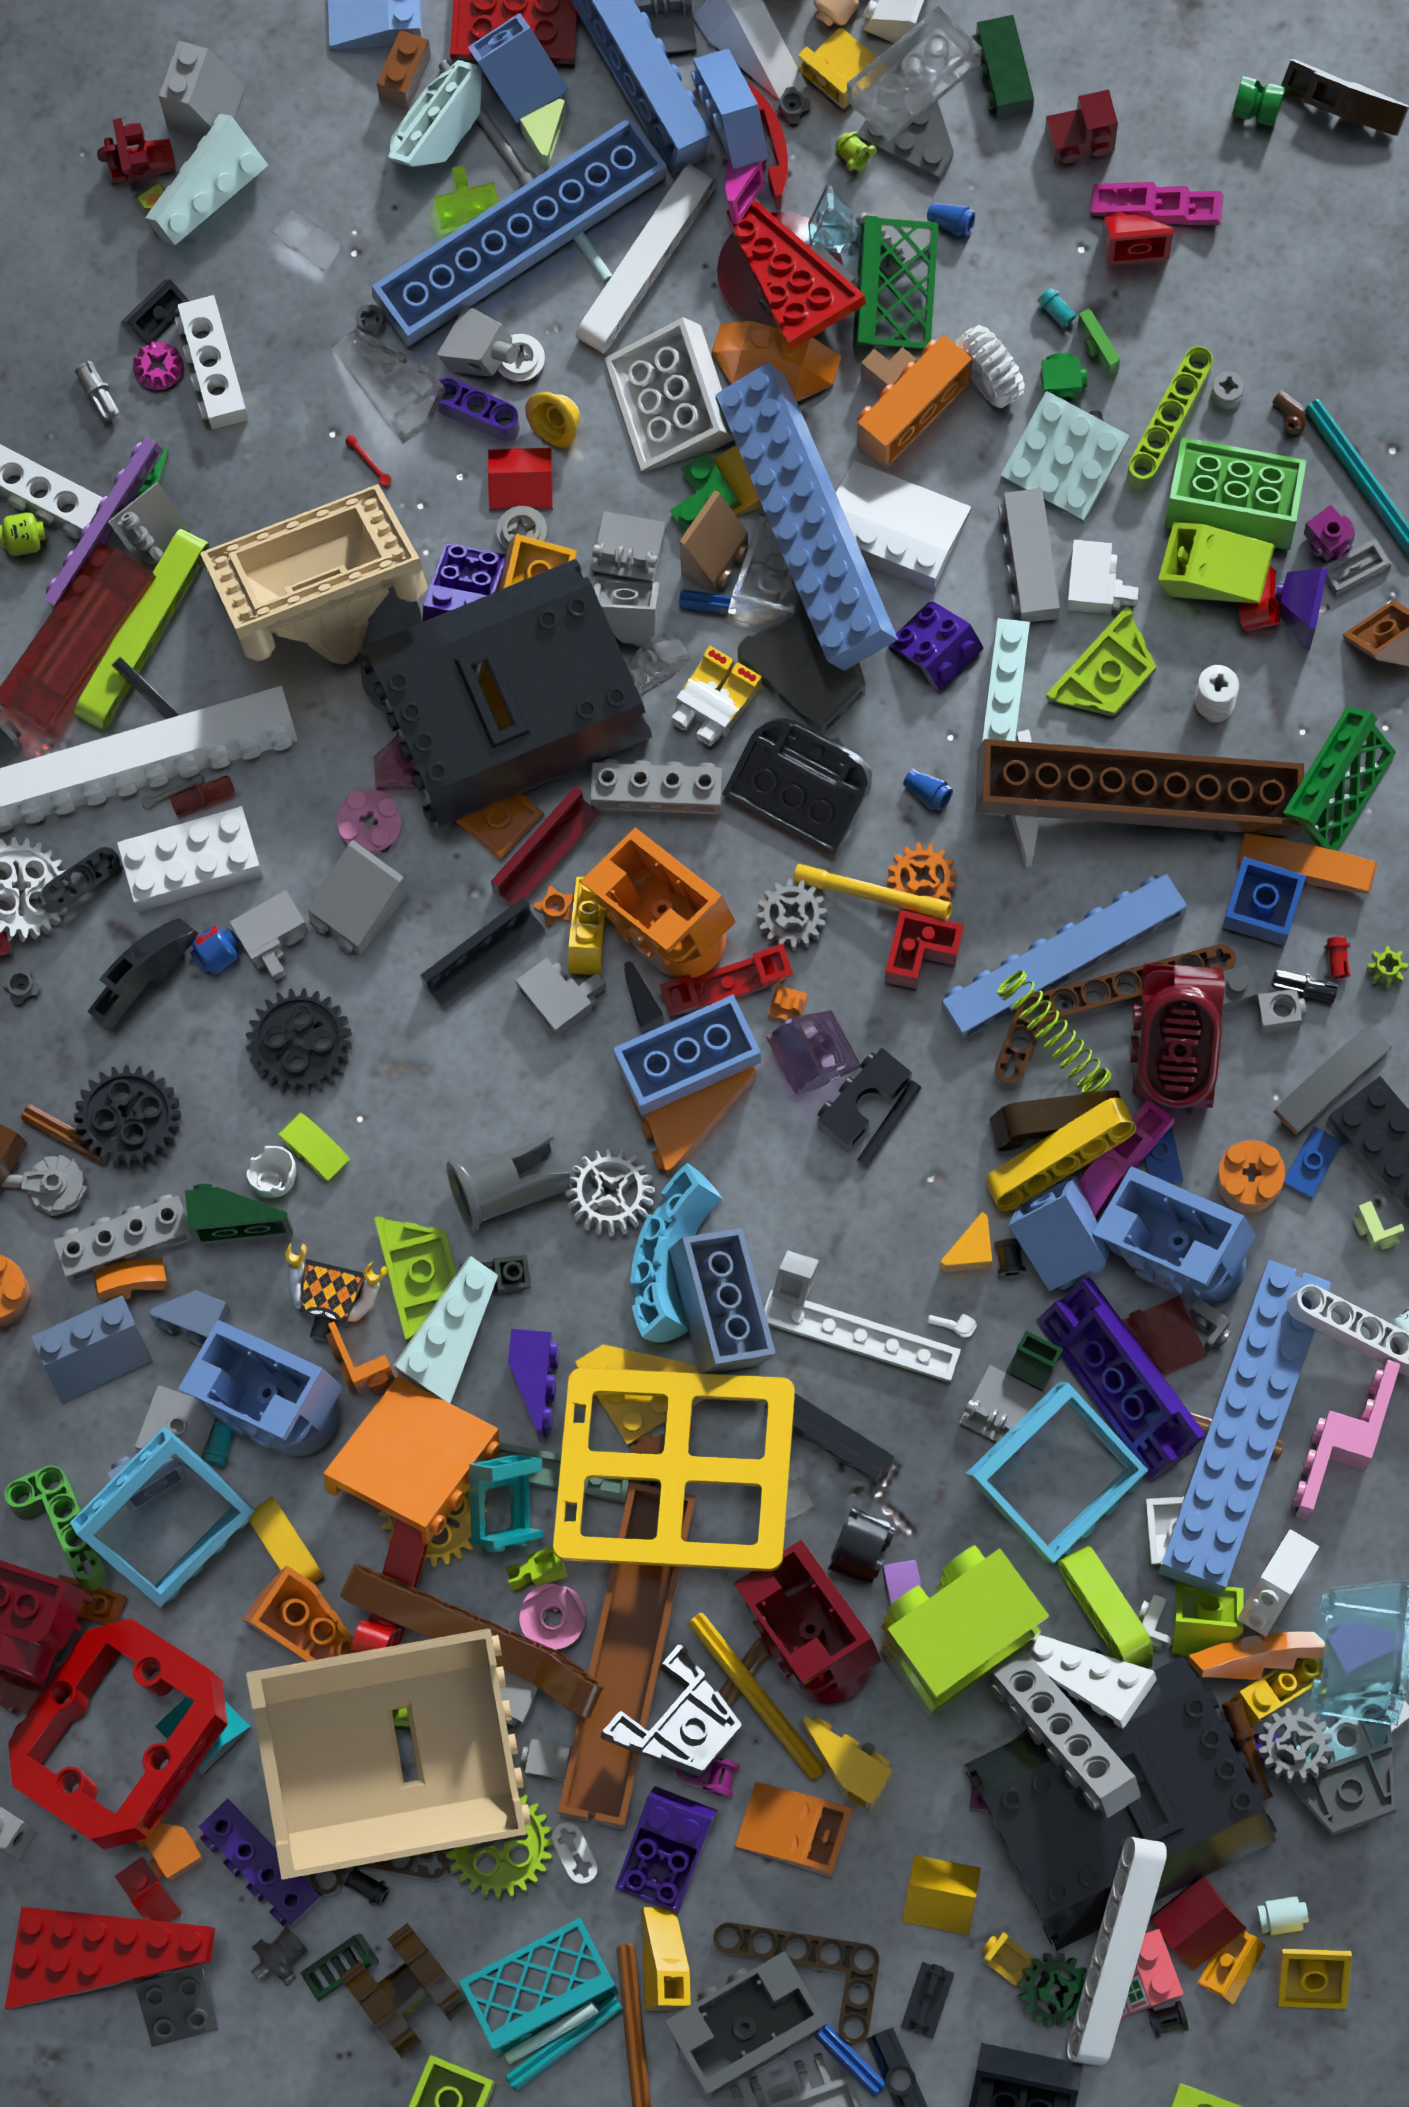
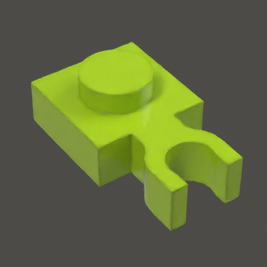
[505,1546,567,1591]

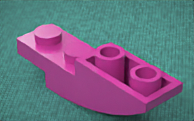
[1079,1100,1174,1219]

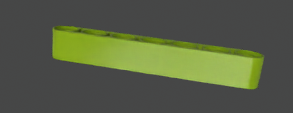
[74,529,210,730]

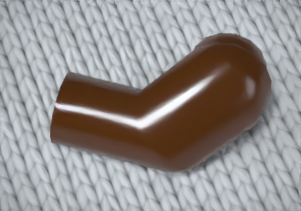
[1272,390,1305,435]

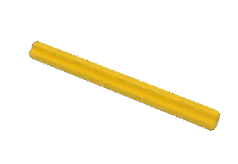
[688,1613,825,1780]

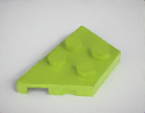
[1046,606,1156,717]
[374,1216,457,1341]

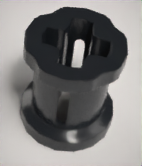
[994,1238,1026,1277]
[1147,2000,1189,2039]

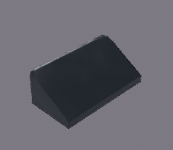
[121,279,189,345]

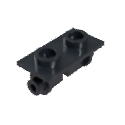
[901,1962,955,2039]

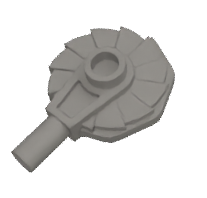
[1,1155,88,1216]

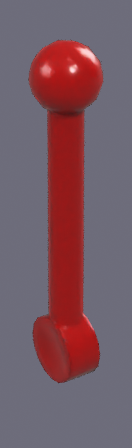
[345,435,392,487]

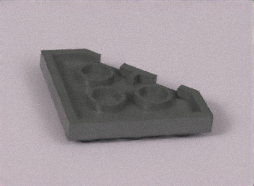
[858,60,954,182]

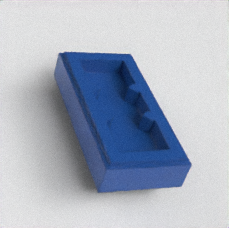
[1144,1126,1183,1184]
[1283,1126,1343,1200]

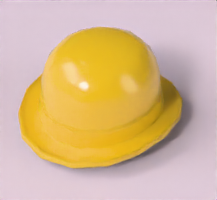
[525,392,580,448]

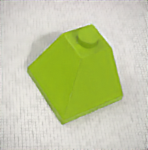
[1172,1581,1244,1657]

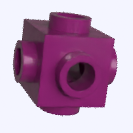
[1304,505,1355,563]

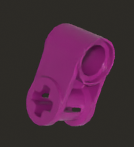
[673,1757,740,1798]

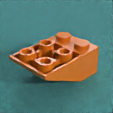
[735,1782,853,1878]

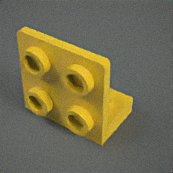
[798,28,885,110]

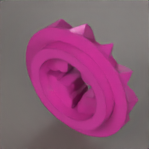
[133,341,184,390]

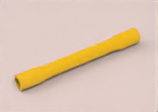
[794,864,952,921]

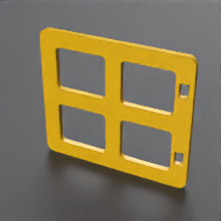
[553,1368,795,1571]

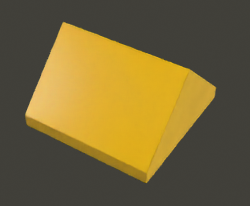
[902,1855,981,1936]
[1278,1949,1352,2009]

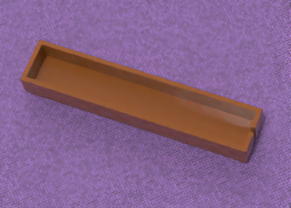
[557,1482,697,1831]

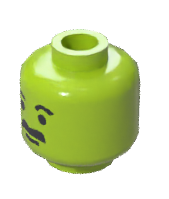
[0,512,46,556]

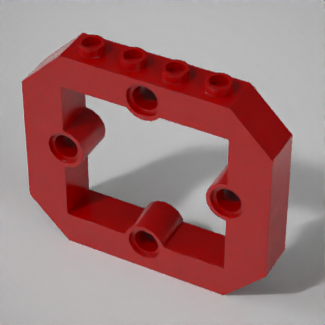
[8,1618,228,1850]

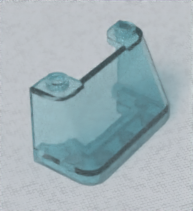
[1311,1580,1409,1726]

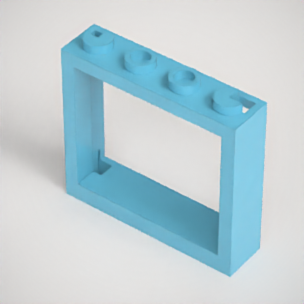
[965,1382,1148,1563]
[70,1426,255,1608]

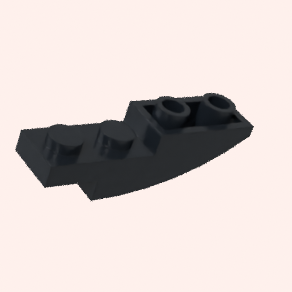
[87,918,199,1030]

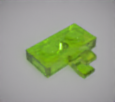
[433,165,499,230]

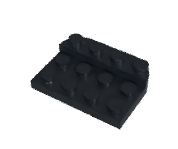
[722,718,872,856]

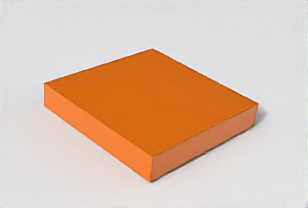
[455,794,544,861]

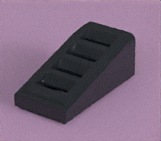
[624,961,664,1035]

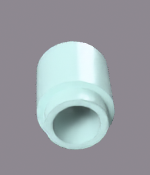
[1257,1896,1309,1936]

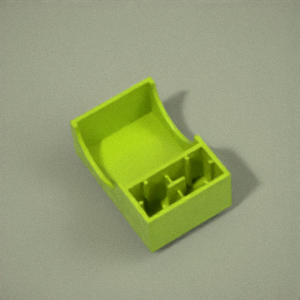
[879,1545,1049,1719]

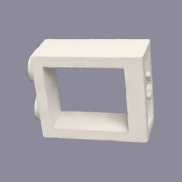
[1237,1529,1319,1637]

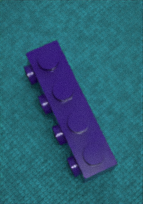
[198,1798,323,1928]

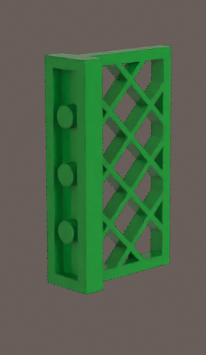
[853,215,938,349]
[1283,706,1396,851]

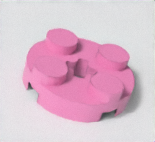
[336,789,402,855]
[519,1583,586,1651]

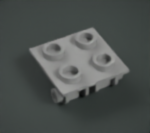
[848,194,930,277]
[108,482,190,569]
[591,511,666,582]
[959,1365,1046,1453]

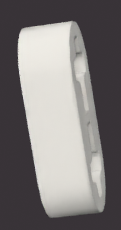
[552,1822,598,1885]

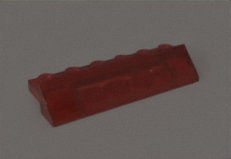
[0,543,156,733]

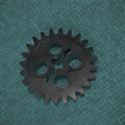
[246,988,352,1094]
[74,1065,181,1169]

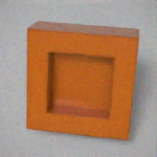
[768,985,808,1027]

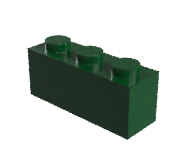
[972,15,1034,119]

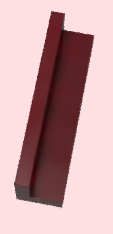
[491,786,601,907]

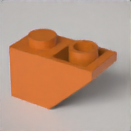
[136,1822,205,1882]

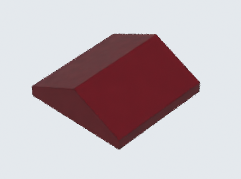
[1150,1875,1247,1971]

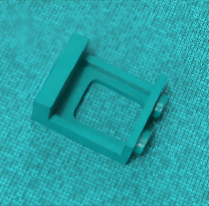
[469,1454,544,1552]

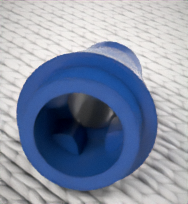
[927,202,976,237]
[903,769,953,811]

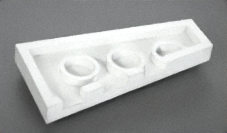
[1028,1635,1157,1729]

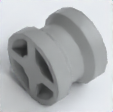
[1211,371,1244,409]

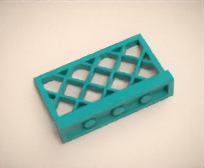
[459,1918,619,2058]

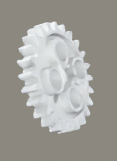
[0,837,68,942]

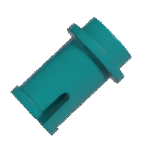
[1037,288,1077,329]
[202,1422,234,1467]

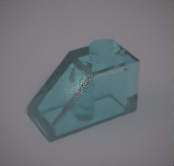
[808,185,858,253]

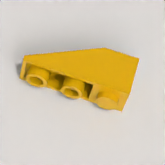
[568,876,606,975]
[1222,1658,1329,1727]
[642,1907,691,2011]

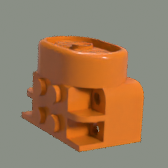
[580,827,736,978]

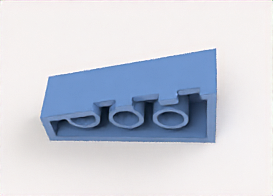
[691,48,769,169]

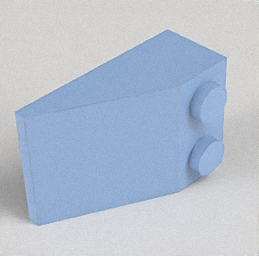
[328,0,422,49]

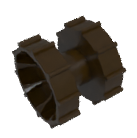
[339,1923,470,2058]

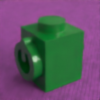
[1040,353,1087,403]

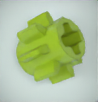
[1366,946,1409,989]

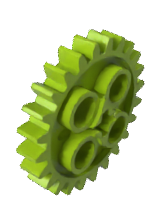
[446,1795,554,1900]

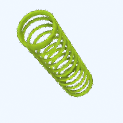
[997,971,1112,1094]

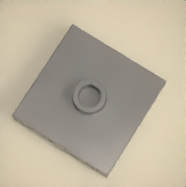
[135,1385,217,1468]

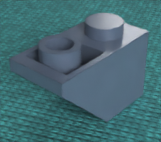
[150,1290,229,1346]

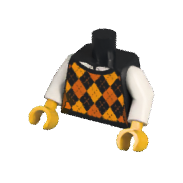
[285,1243,387,1342]

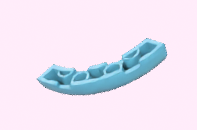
[630,1163,722,1343]

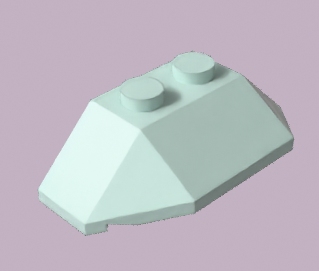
[388,60,482,167]

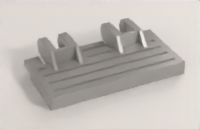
[720,2052,862,2107]

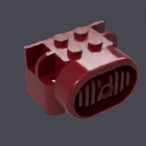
[1129,963,1225,1108]
[733,1539,881,1704]
[0,1560,97,1685]

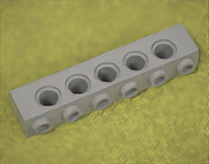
[990,1648,1141,1818]

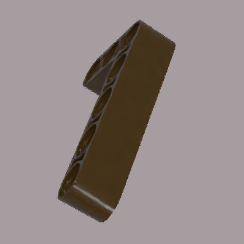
[713,1922,879,2046]

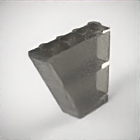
[737,591,866,736]

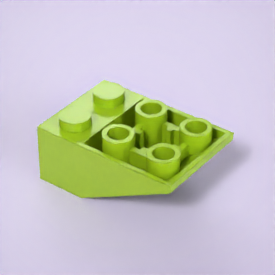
[1158,522,1274,604]

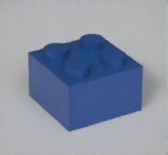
[1222,857,1307,946]

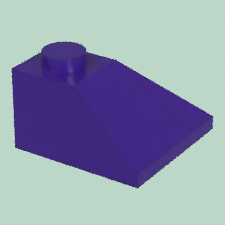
[1275,568,1328,650]

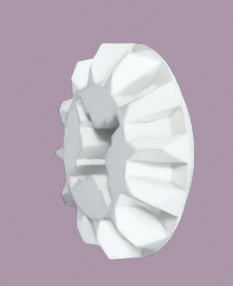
[498,334,545,383]

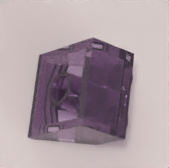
[766,1010,861,1094]

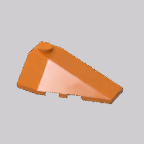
[242,1565,354,1662]

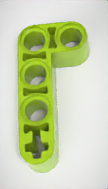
[1058,1546,1153,1669]

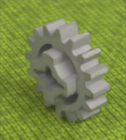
[756,879,827,951]
[1258,1708,1333,1783]

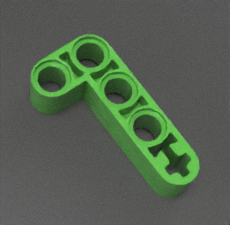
[4,1465,107,1591]

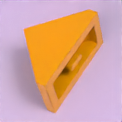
[940,1211,992,1272]

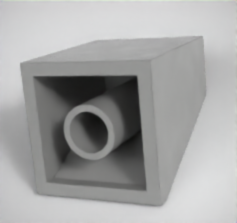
[159,40,245,138]
[307,840,408,956]

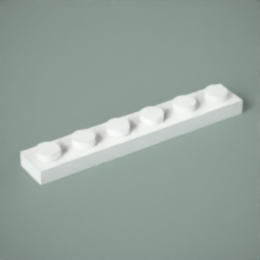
[764,1290,961,1383]

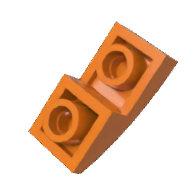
[93,1258,167,1299]
[58,1574,127,1625]

